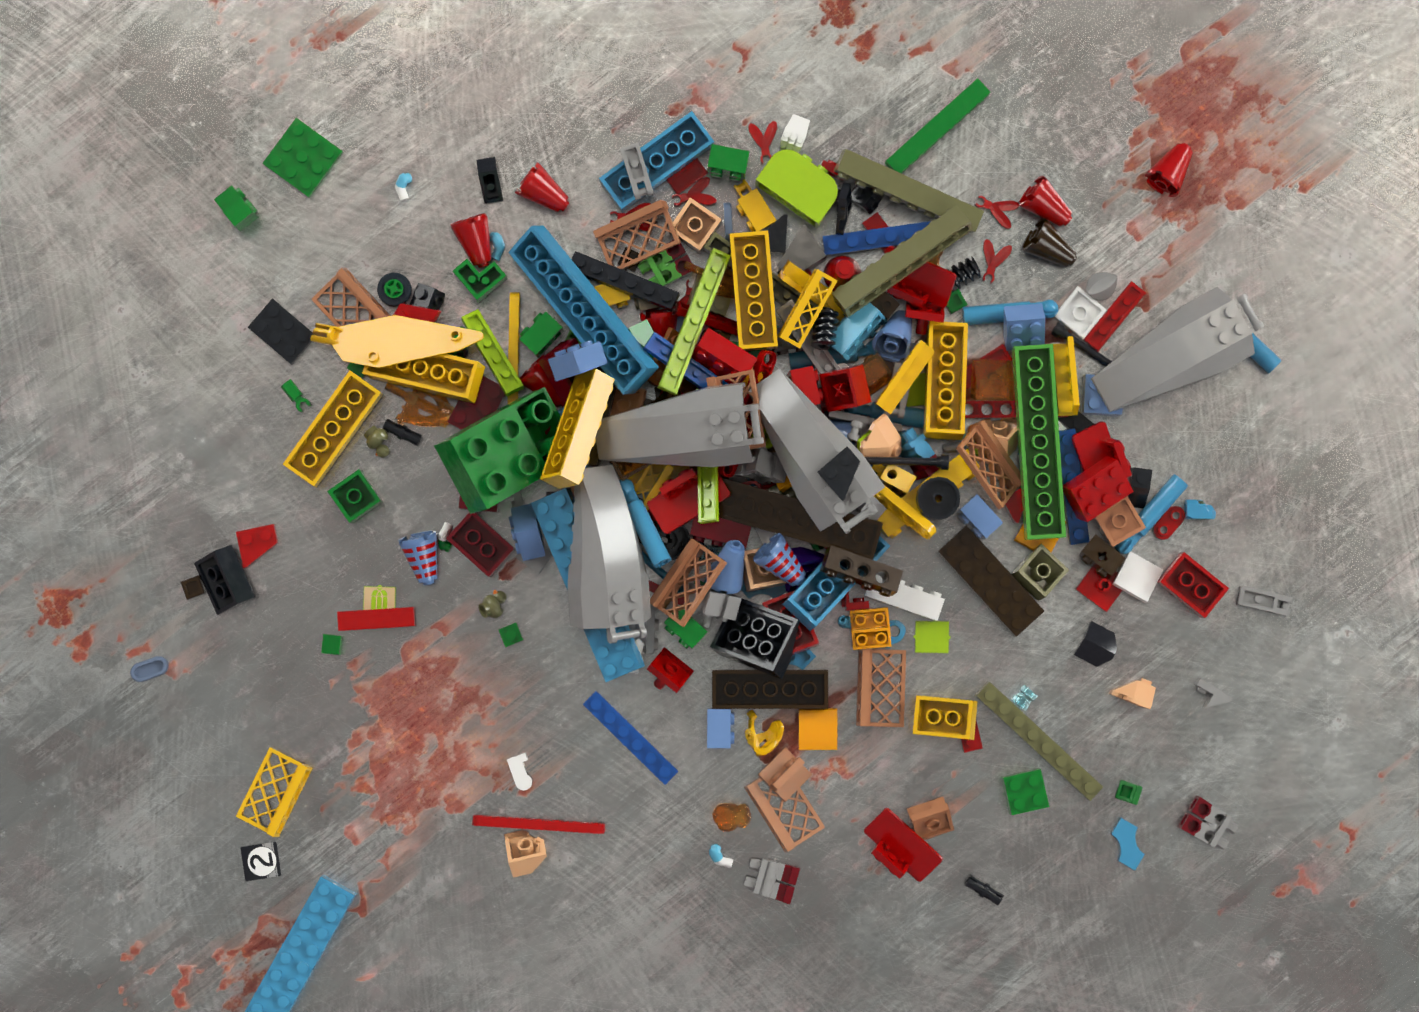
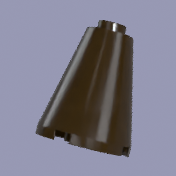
[1022,218,1077,267]

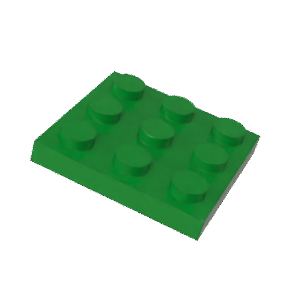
[262,118,343,198]

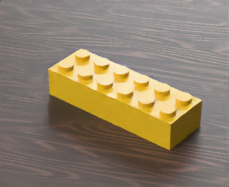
[729,230,778,351]
[923,321,968,440]
[362,354,485,404]
[540,369,615,489]
[283,370,383,488]
[877,449,980,538]

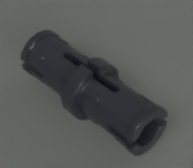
[383,419,422,446]
[965,875,1004,906]

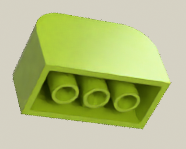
[755,150,838,229]

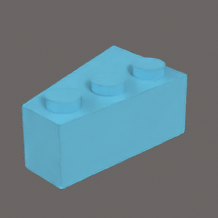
[830,303,887,361]

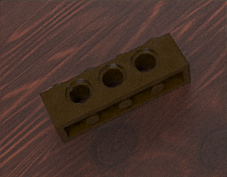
[820,545,903,597]

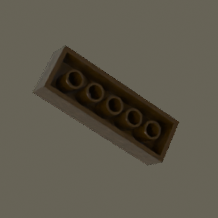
[937,525,1044,637]
[712,670,828,709]

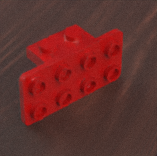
[885,246,957,308]
[1072,421,1132,478]
[647,469,730,534]
[864,808,943,882]

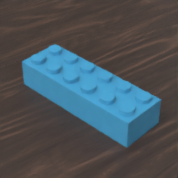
[599,111,715,212]
[782,536,890,631]

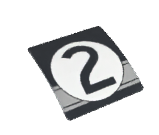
[240,842,281,881]

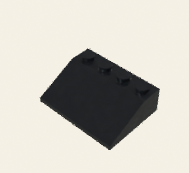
[710,598,800,679]

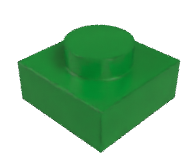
[498,622,523,647]

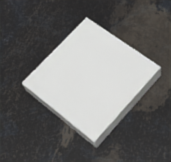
[1054,286,1107,340]
[1112,552,1163,603]

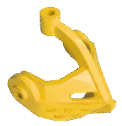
[745,710,784,757]

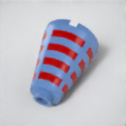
[398,530,437,585]
[753,533,806,586]

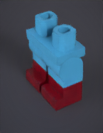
[899,427,940,481]

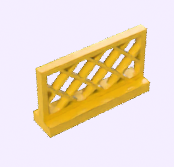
[236,747,313,837]

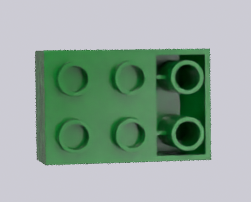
[434,387,561,514]

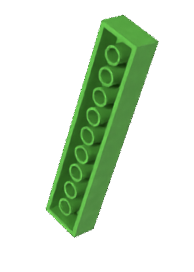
[1012,344,1066,540]

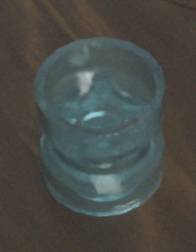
[1012,684,1038,711]

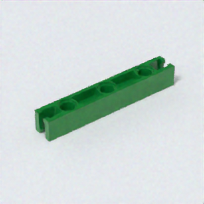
[885,78,990,174]

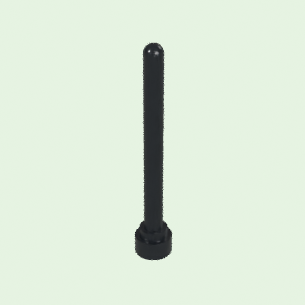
[1051,321,1112,366]
[865,454,949,470]

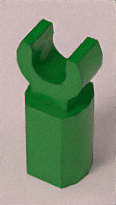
[281,379,311,412]

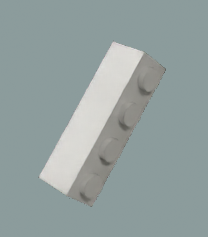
[864,575,945,621]

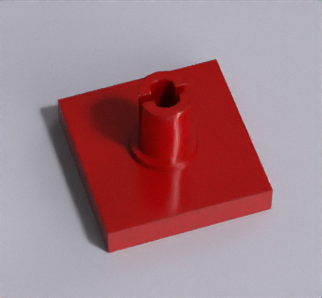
[905,301,945,335]
[1075,558,1123,612]
[647,647,694,693]

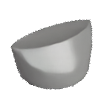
[1086,272,1118,301]

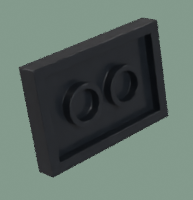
[248,298,314,365]

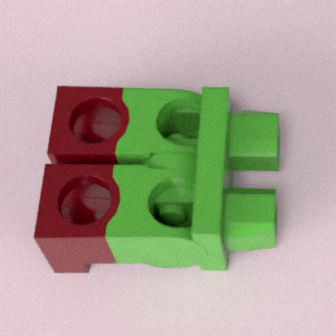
[638,240,696,287]

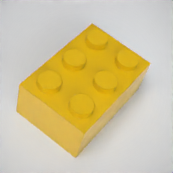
[913,695,978,740]

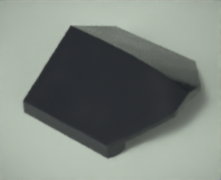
[1074,621,1117,667]

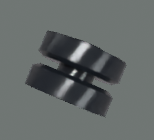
[915,477,960,521]

